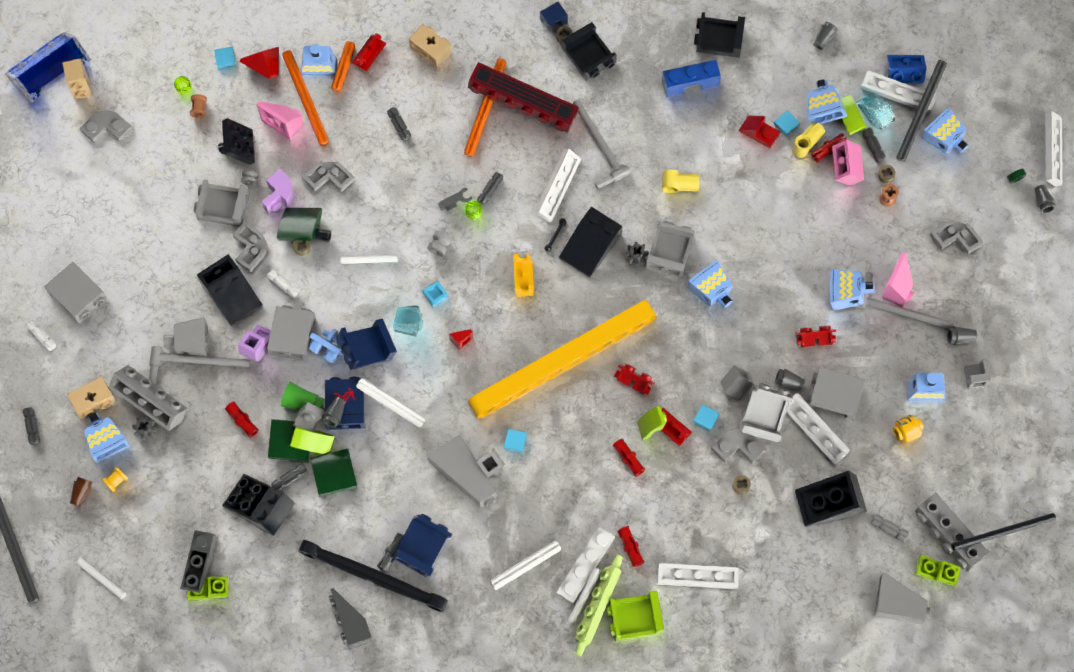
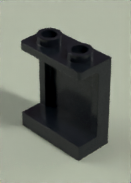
[694,12,745,58]
[562,22,617,81]

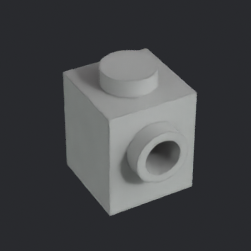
[476,448,505,478]

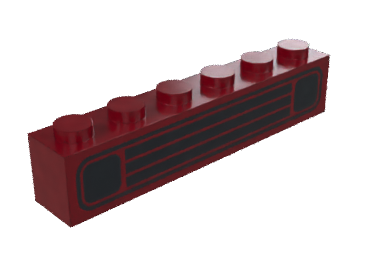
[468,62,579,133]

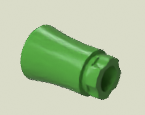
[280,381,325,411]

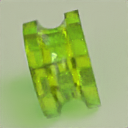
[174,76,192,94]
[465,200,482,220]

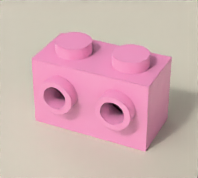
[832,140,864,186]

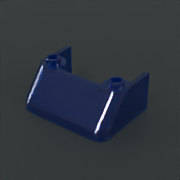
[5,32,92,103]

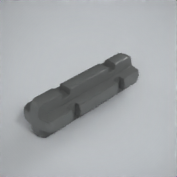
[387,107,411,141]
[862,128,886,162]
[477,172,503,205]
[23,407,40,445]
[271,464,308,491]

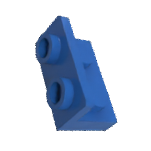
[887,55,927,83]

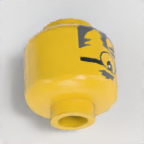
[893,415,924,443]

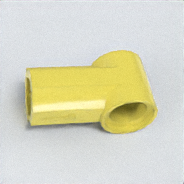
[792,122,826,158]
[662,169,699,193]

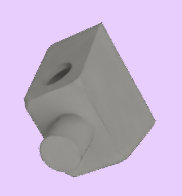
[163,317,208,357]

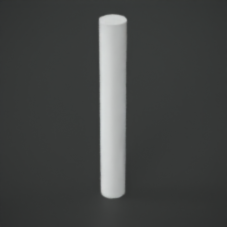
[341,255,398,264]
[76,557,126,599]
[567,568,602,624]

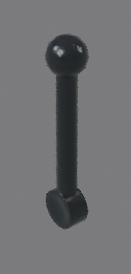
[544,218,566,252]

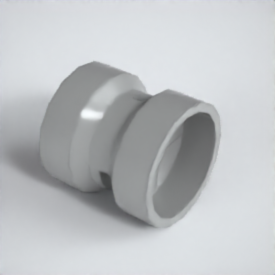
[427,231,452,257]

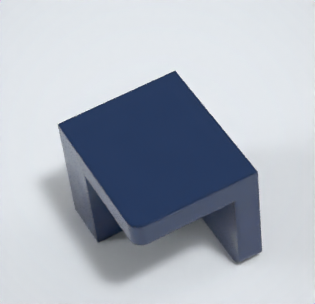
[540,2,568,27]

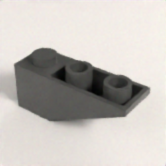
[180,530,218,593]
[329,588,373,649]

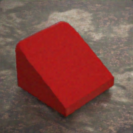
[449,329,473,349]

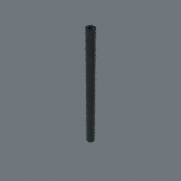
[951,513,1056,551]

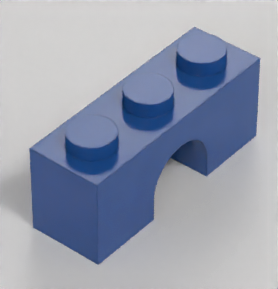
[662,60,721,97]

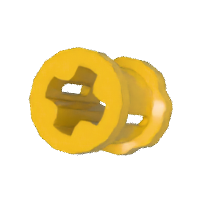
[102,466,128,492]

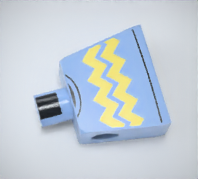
[301,44,337,76]
[808,79,847,124]
[921,108,969,153]
[687,260,733,308]
[830,269,875,310]
[907,373,945,401]
[84,413,130,463]

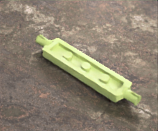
[574,555,623,656]

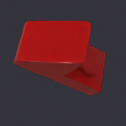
[739,115,780,149]

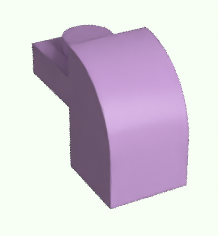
[262,169,294,214]
[238,324,271,362]

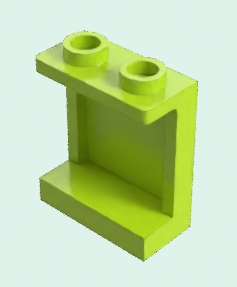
[606,591,664,641]

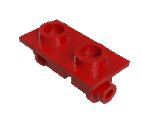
[351,33,387,72]
[795,326,836,347]
[614,363,655,395]
[661,408,692,446]

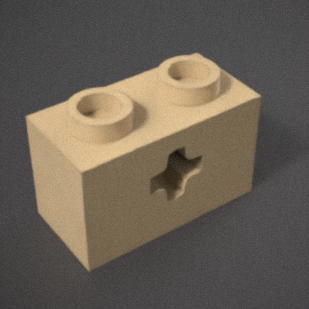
[409,24,451,68]
[62,58,92,98]
[67,376,116,419]

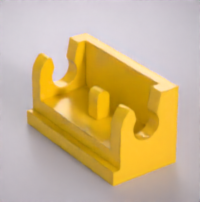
[513,254,534,297]

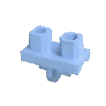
[308,329,344,363]

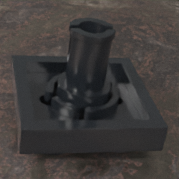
[218,118,255,165]

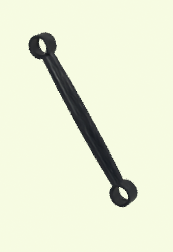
[298,540,448,612]

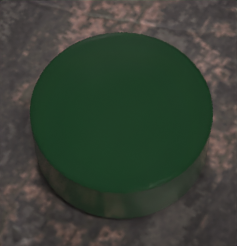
[1007,168,1027,184]

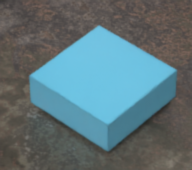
[214,47,236,69]
[774,110,800,136]
[422,281,449,307]
[693,404,719,431]
[504,429,527,453]

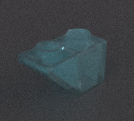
[857,94,896,130]
[393,305,424,337]

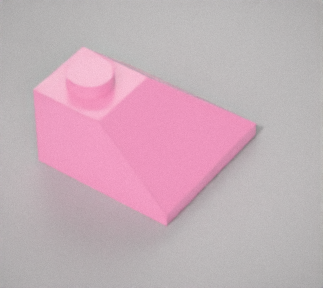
[257,102,304,140]
[882,252,914,307]

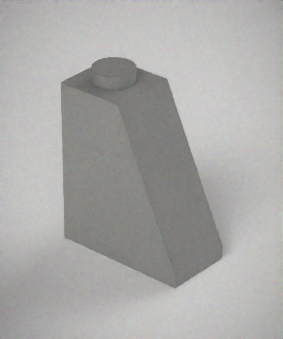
[874,573,930,624]

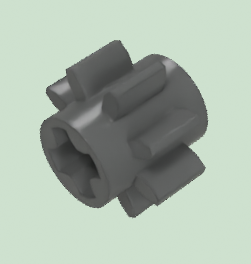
[625,242,649,267]
[132,416,158,441]

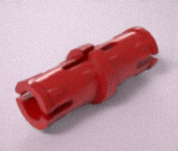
[811,133,847,162]
[225,401,259,438]
[613,438,646,477]
[617,526,645,568]

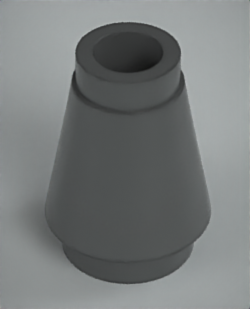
[813,22,838,50]
[1035,185,1056,214]
[947,326,977,345]
[775,369,805,390]
[322,397,346,428]

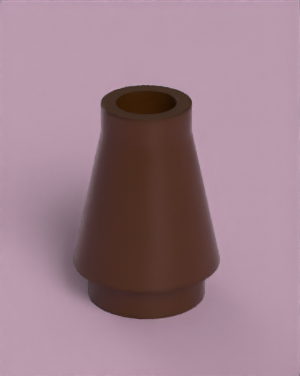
[70,477,93,507]

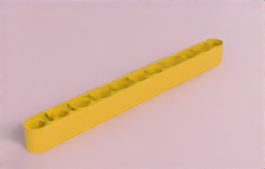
[468,300,657,418]

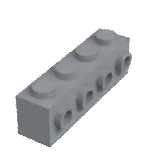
[108,365,188,431]
[915,492,989,571]

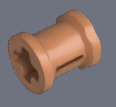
[190,94,207,118]
[879,184,899,207]

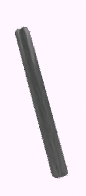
[896,60,947,162]
[0,498,39,604]

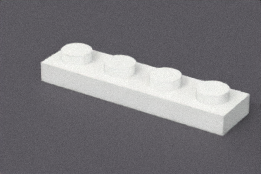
[861,70,937,114]
[1044,111,1062,187]
[535,149,581,222]
[786,393,850,465]
[556,527,616,604]
[658,563,739,589]

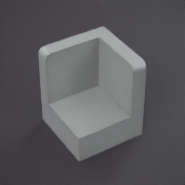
[964,359,991,389]
[721,365,754,400]

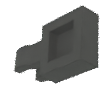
[438,188,472,211]

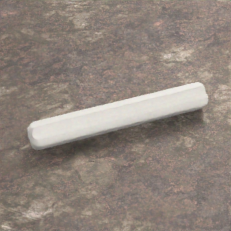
[356,378,425,427]
[490,541,561,590]

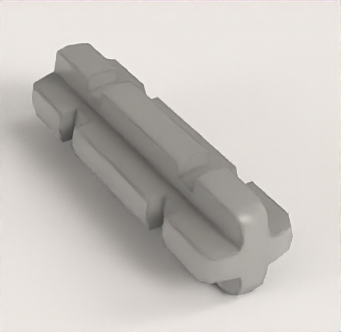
[871,514,909,542]

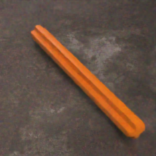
[282,50,329,146]
[464,58,506,157]

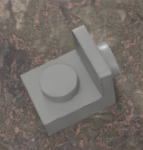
[293,402,325,431]

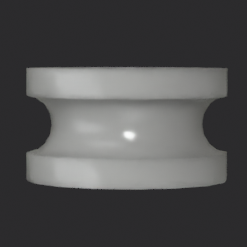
[241,170,259,186]

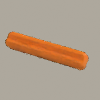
[331,41,355,92]

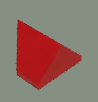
[239,47,279,79]

